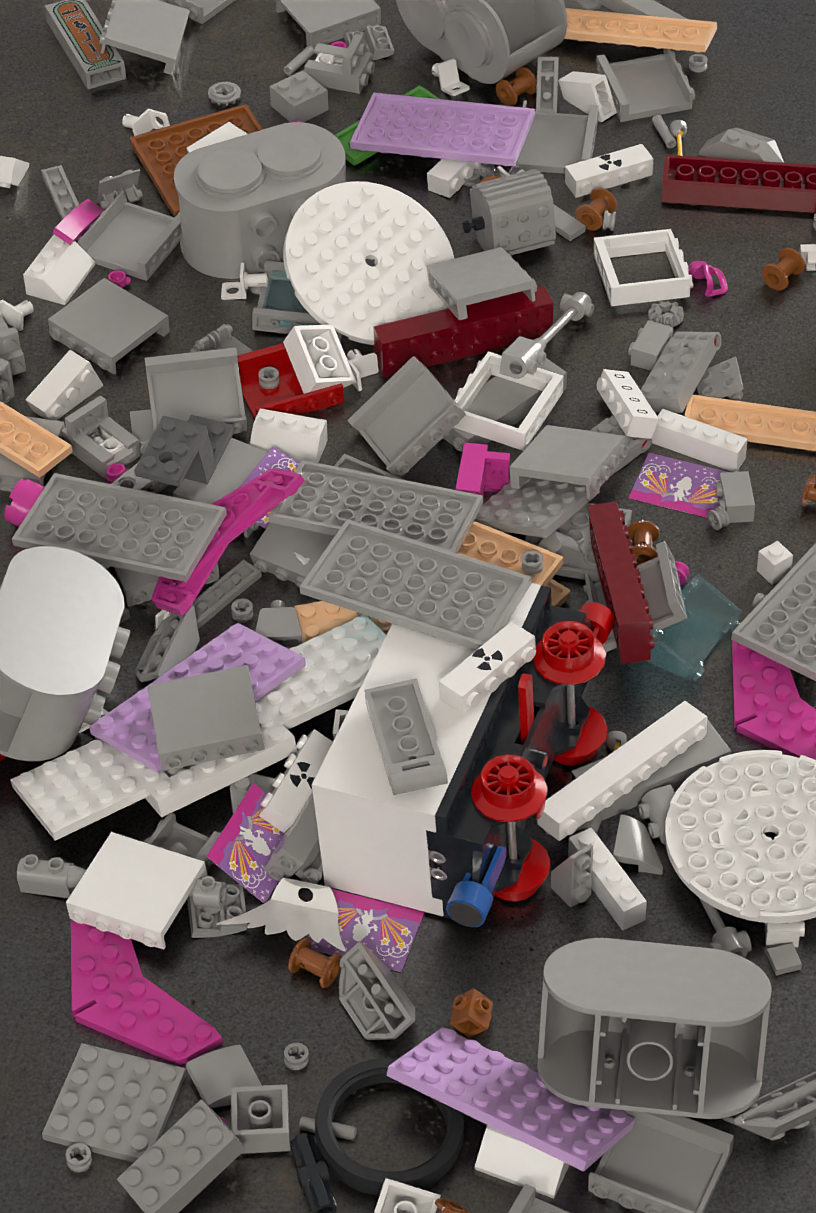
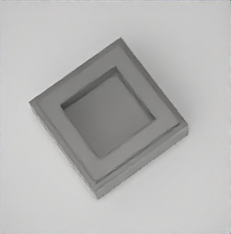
[766,943,802,975]

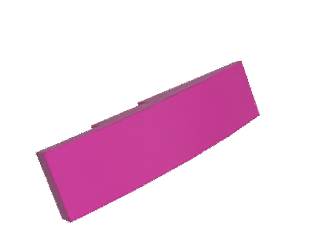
[53,199,105,246]

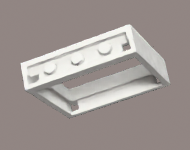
[594,229,693,306]
[454,351,564,451]

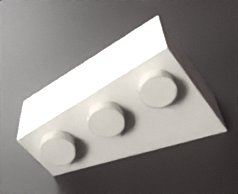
[26,350,103,421]

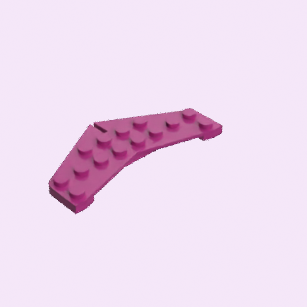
[152,468,305,616]
[732,640,816,760]
[71,919,223,1065]

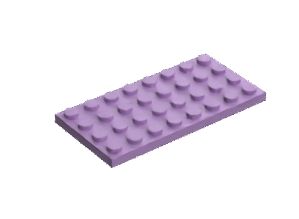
[350,93,535,166]
[89,623,306,772]
[386,1027,635,1172]

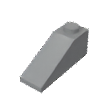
[536,57,559,113]

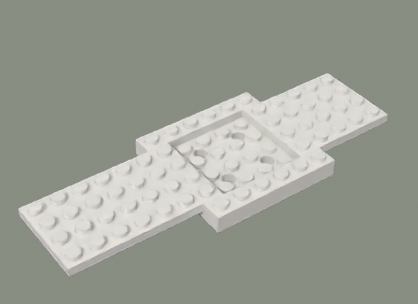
[11,615,386,840]

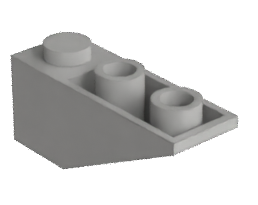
[551,844,593,908]

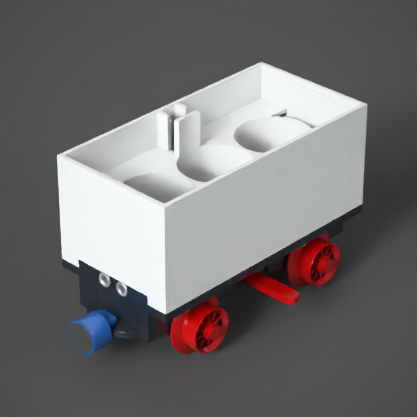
[312,583,615,927]

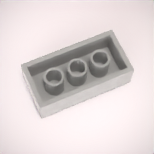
[117,1100,247,1213]

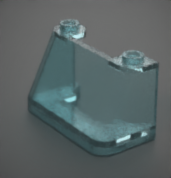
[643,574,743,681]

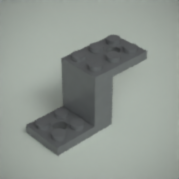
[134,415,235,487]

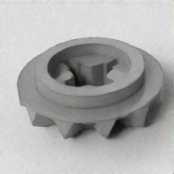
[208,82,241,106]
[648,300,684,327]

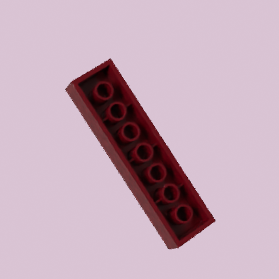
[661,155,816,213]
[373,286,554,377]
[588,501,655,664]

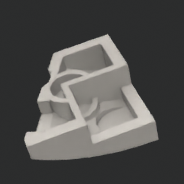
[613,814,663,875]

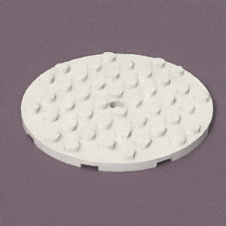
[283,181,455,345]
[665,750,816,923]

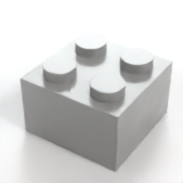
[270,70,329,122]
[231,1084,290,1154]

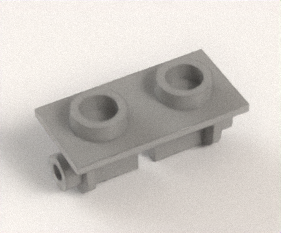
[295,838,323,884]

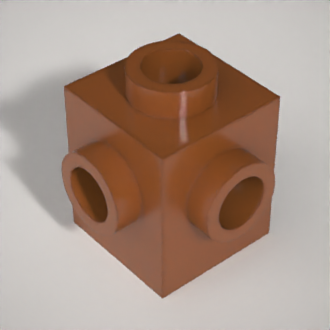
[450,989,493,1037]

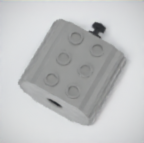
[462,169,556,255]

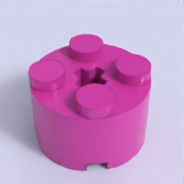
[4,479,45,527]

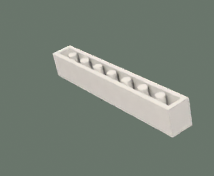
[537,701,707,841]

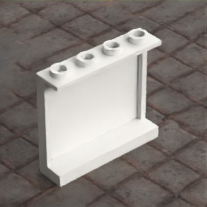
[66,832,207,949]

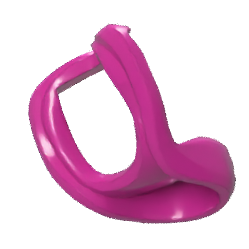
[688,261,728,297]

